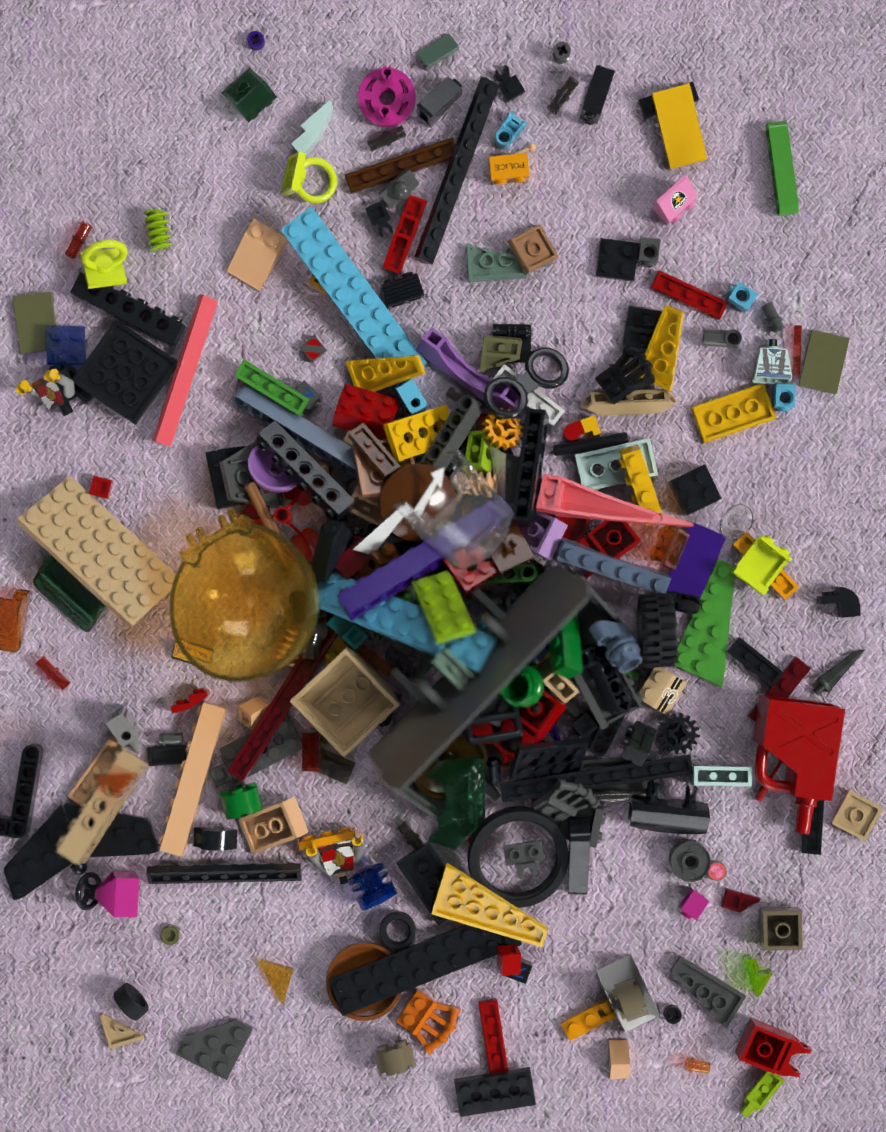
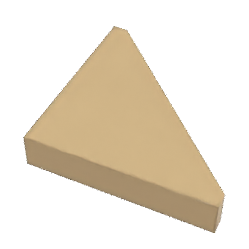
[99,1013,144,1049]

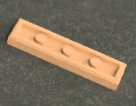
[67,734,128,806]

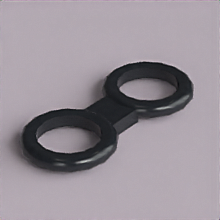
[483,347,569,419]

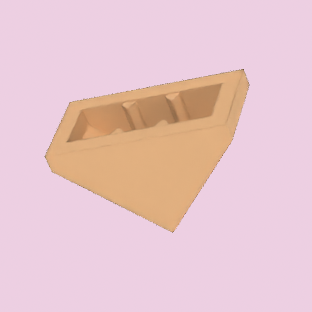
[609,1039,630,1079]

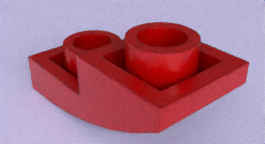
[171,688,210,714]

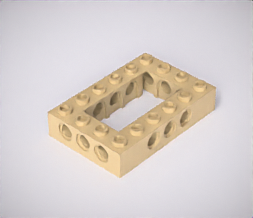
[56,749,149,864]

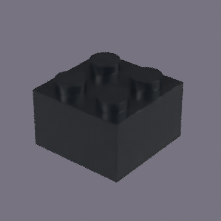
[668,464,722,516]

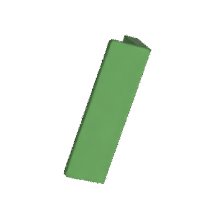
[234,359,310,416]

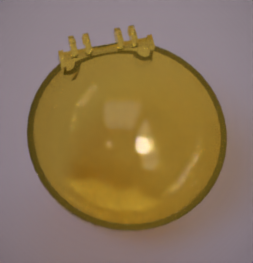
[169,508,320,682]

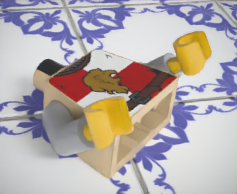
[304,833,364,885]

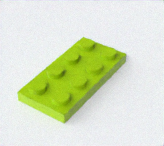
[412,570,475,645]

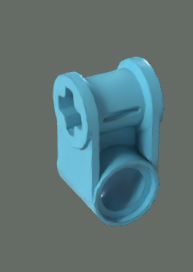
[495,111,528,150]

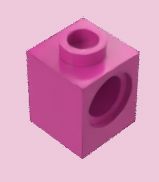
[678,888,709,920]

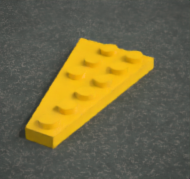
[431,863,548,947]

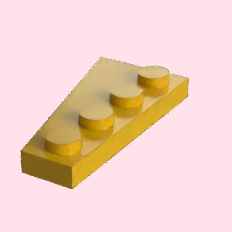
[345,355,426,392]

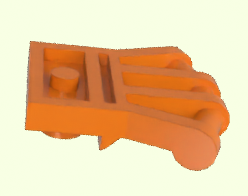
[396,989,461,1055]

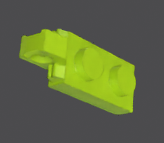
[739,1071,784,1118]

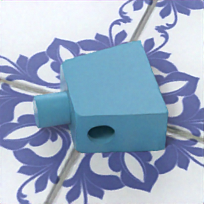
[392,378,428,415]

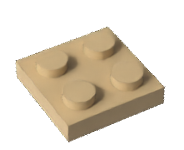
[830,789,883,842]

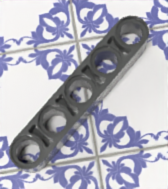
[420,395,483,471]

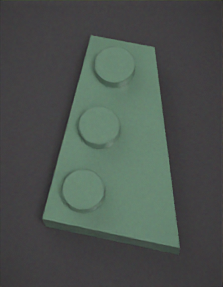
[466,243,526,282]

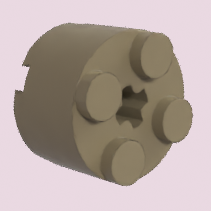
[611,977,649,1022]
[373,1038,417,1077]

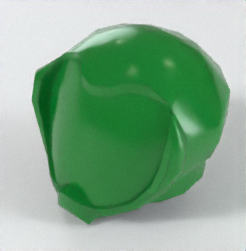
[500,664,544,707]

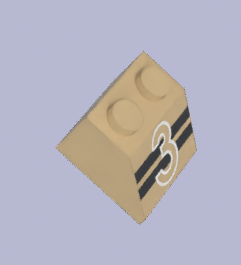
[637,667,687,715]

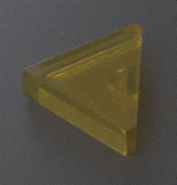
[258,959,294,1004]

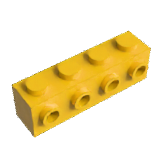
[618,444,662,526]

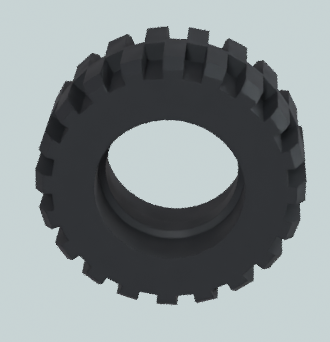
[637,593,677,668]

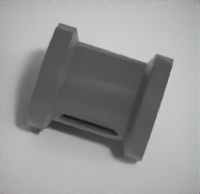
[553,42,571,64]

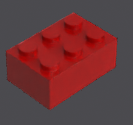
[332,383,400,440]

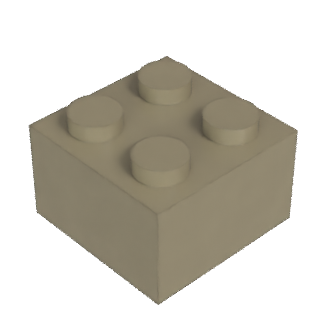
[759,907,803,950]

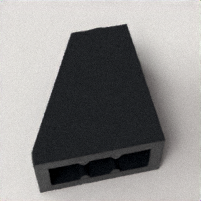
[417,76,462,127]

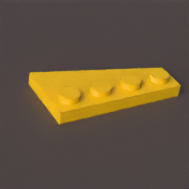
[640,305,684,391]

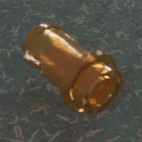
[685,1057,710,1075]

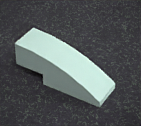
[291,100,333,156]

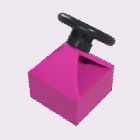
[75,871,140,917]

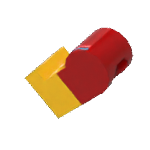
[563,415,601,442]

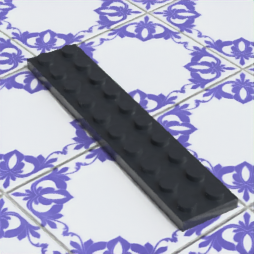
[329,924,522,1016]

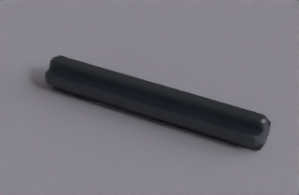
[553,432,628,456]

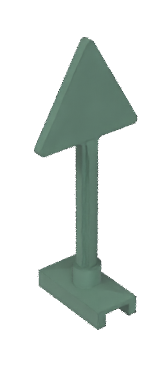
[416,647,474,690]

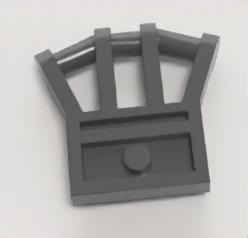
[533,779,600,822]

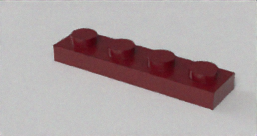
[747,656,811,722]

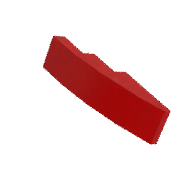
[382,195,428,274]

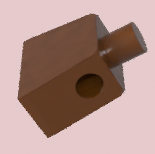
[357,543,400,578]

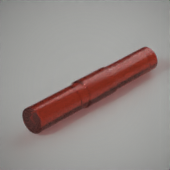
[793,325,802,376]

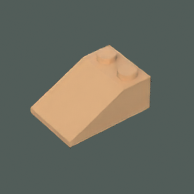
[227,219,289,291]
[238,796,309,855]

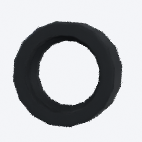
[379,911,416,950]
[113,983,149,1021]

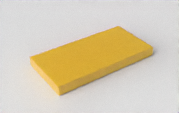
[651,83,707,170]
[691,383,777,444]

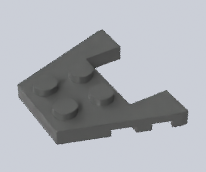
[219,441,285,509]

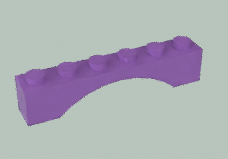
[416,327,520,411]

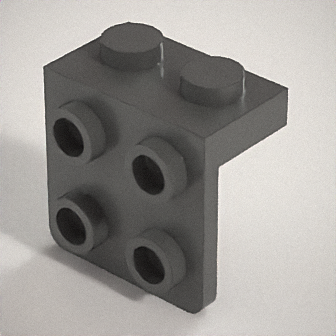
[559,806,606,848]

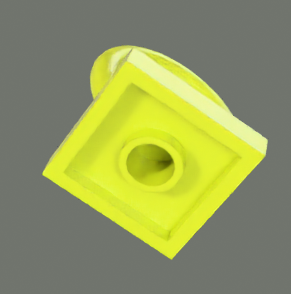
[280,152,337,204]
[80,240,128,289]

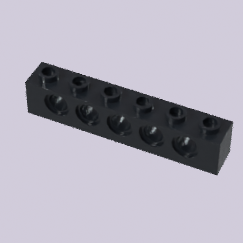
[70,272,186,347]
[511,408,549,528]
[256,421,355,521]

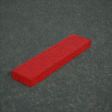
[650,270,728,320]
[478,999,508,1073]

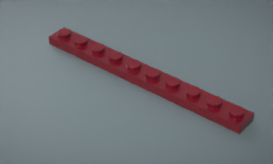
[227,613,338,782]

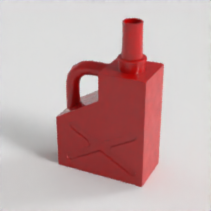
[753,694,845,834]

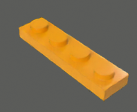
[732,531,799,600]

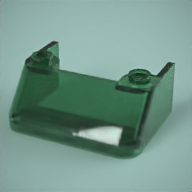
[33,554,110,632]
[426,757,485,850]

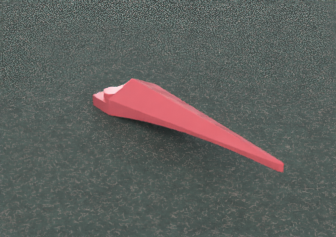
[536,474,693,527]

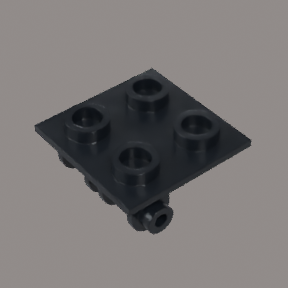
[493,324,532,363]

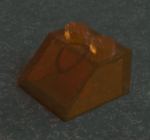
[650,525,690,570]

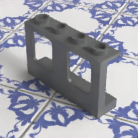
[573,642,643,730]

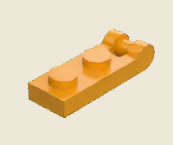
[560,998,617,1041]

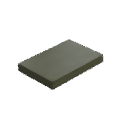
[13,292,60,354]
[798,330,850,395]

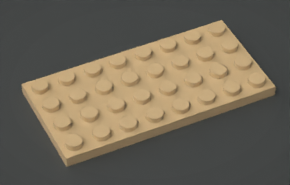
[16,476,182,629]

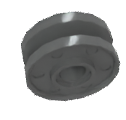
[669,839,711,882]

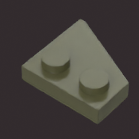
[479,335,522,373]

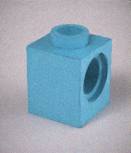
[726,282,758,313]
[772,383,796,412]

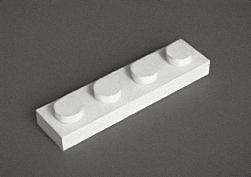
[493,364,565,426]

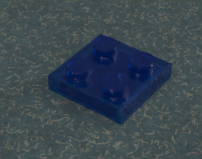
[45,326,86,365]

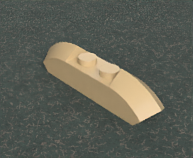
[580,389,678,416]

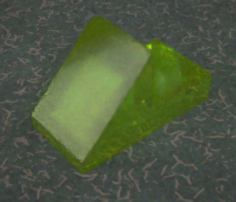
[742,954,773,997]

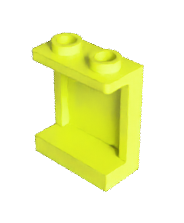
[731,534,792,595]

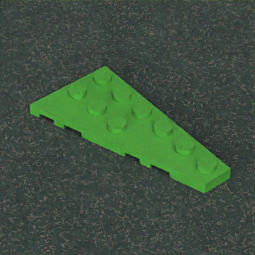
[675,559,735,687]

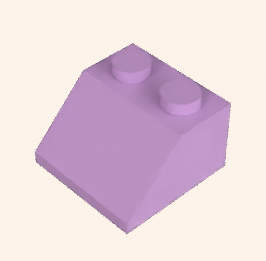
[518,511,568,560]

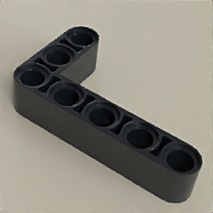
[0,743,43,838]

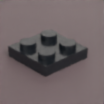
[596,238,639,282]

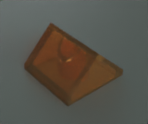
[95,773,140,799]

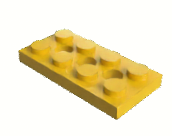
[383,404,450,462]

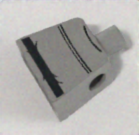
[105,705,143,752]

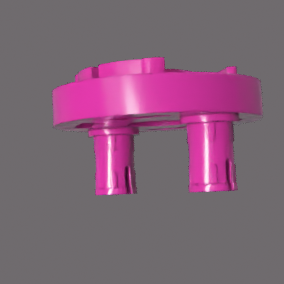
[358,66,416,127]

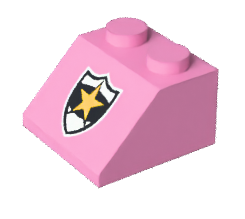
[652,175,698,225]

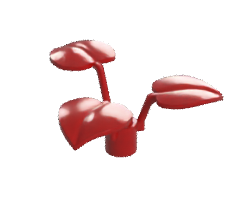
[236,472,319,561]

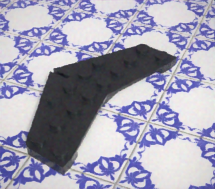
[4,803,160,901]

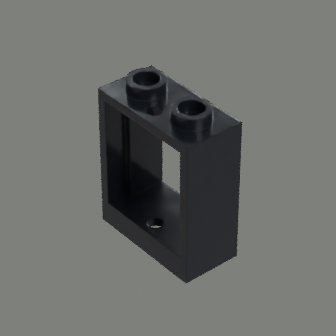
[579,65,615,125]

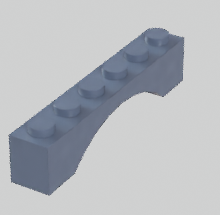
[554,537,672,593]

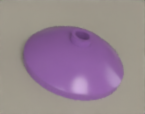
[247,444,305,492]

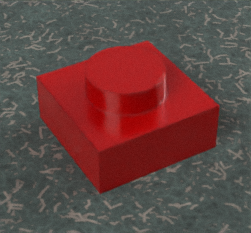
[89,476,113,499]

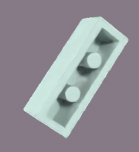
[691,766,752,786]

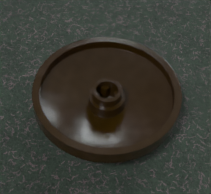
[414,730,487,798]

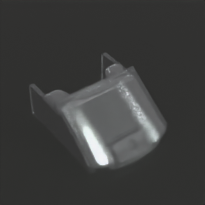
[394,451,514,569]

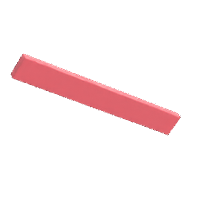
[152,294,218,447]

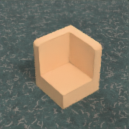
[239,697,269,730]

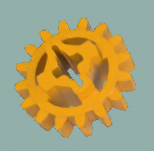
[482,408,524,450]

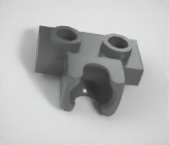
[503,839,545,879]

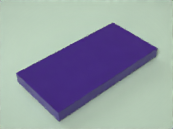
[666,521,727,598]

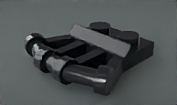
[595,346,655,404]

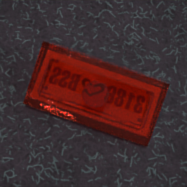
[302,732,320,772]

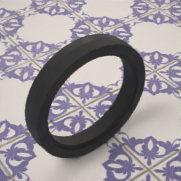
[467,806,569,908]

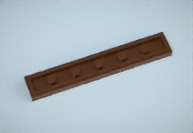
[345,137,456,194]

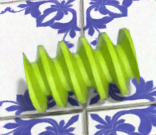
[144,209,173,252]

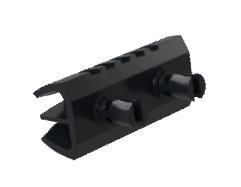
[628,781,710,834]

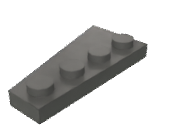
[670,955,746,1029]

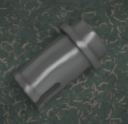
[159,731,183,747]

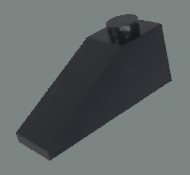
[310,518,354,584]

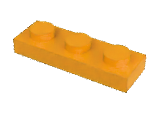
[298,826,357,850]

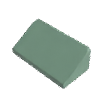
[416,33,459,70]

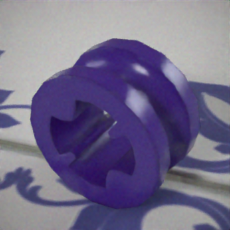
[247,31,265,51]

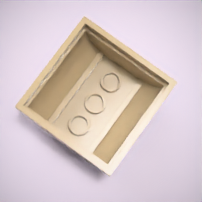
[290,648,400,757]

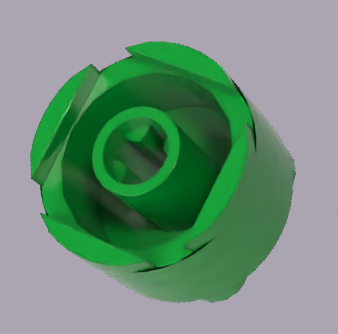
[219,782,263,819]

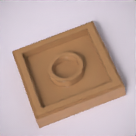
[507,224,559,275]

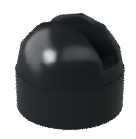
[70,863,87,875]

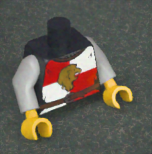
[15,368,77,416]

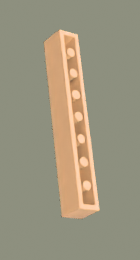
[158,701,227,857]

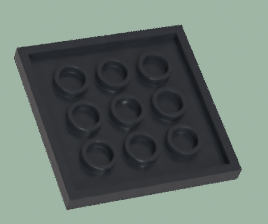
[72,320,178,426]

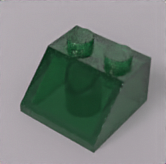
[221,68,277,122]

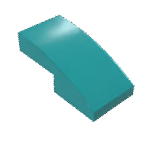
[326,615,368,650]

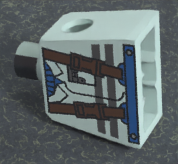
[752,339,792,384]

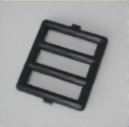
[464,693,523,745]

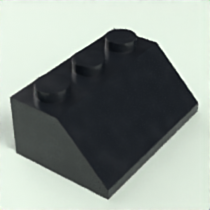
[205,446,246,510]

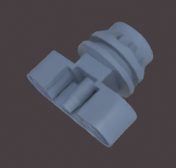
[589,621,642,673]

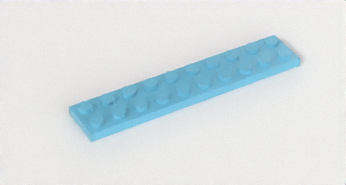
[280,206,427,386]
[308,572,498,675]

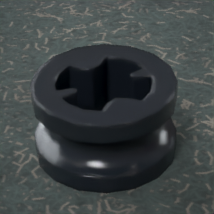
[663,1005,682,1024]

